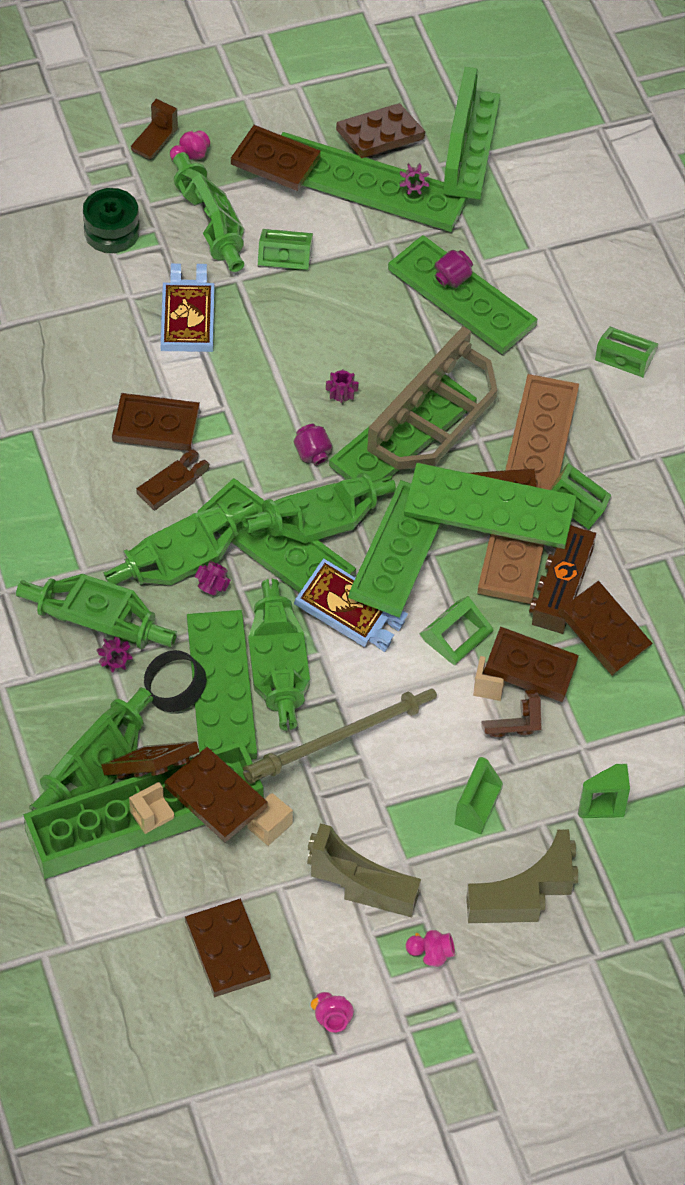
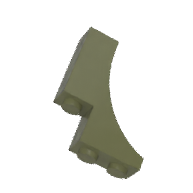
[307,823,421,918]
[466,829,578,923]

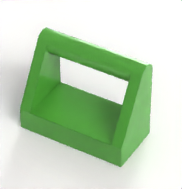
[258,229,313,270]
[595,326,659,378]
[550,463,611,530]
[419,596,493,665]
[455,757,503,834]
[578,764,630,818]

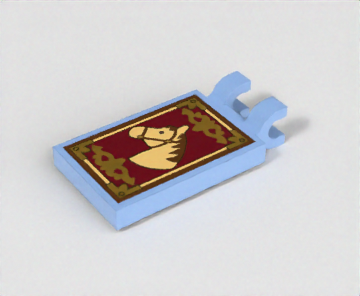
[161,263,214,352]
[294,558,408,652]

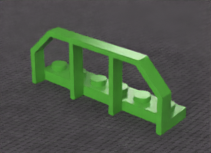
[443,67,501,200]

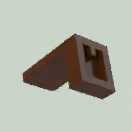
[131,98,178,160]
[481,690,541,737]

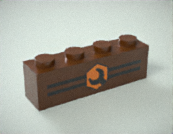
[529,525,597,634]

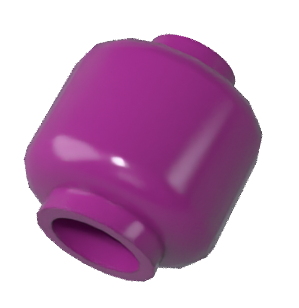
[434,250,473,288]
[293,423,333,465]

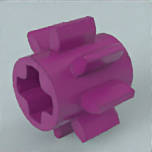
[399,163,430,195]
[326,369,359,403]
[194,561,231,595]
[96,636,133,673]

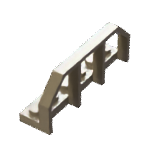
[367,326,497,470]

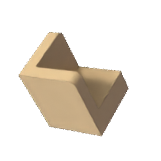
[473,656,505,701]
[129,782,174,834]
[248,793,293,846]

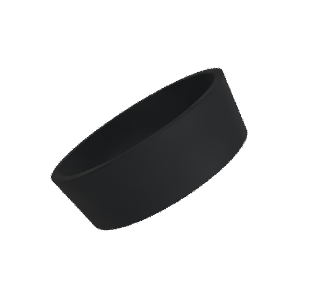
[144,650,206,712]

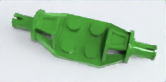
[173,152,244,272]
[242,472,396,543]
[103,498,258,585]
[16,574,177,649]
[248,578,310,730]
[29,687,153,811]

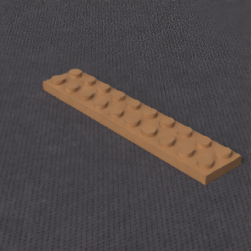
[477,374,579,604]

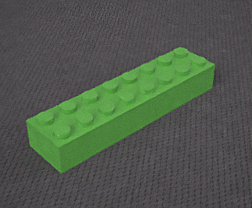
[23,740,264,879]

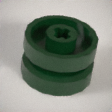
[83,188,140,253]

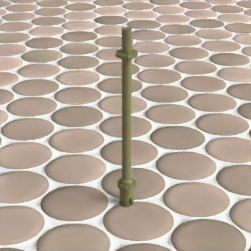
[243,688,437,784]

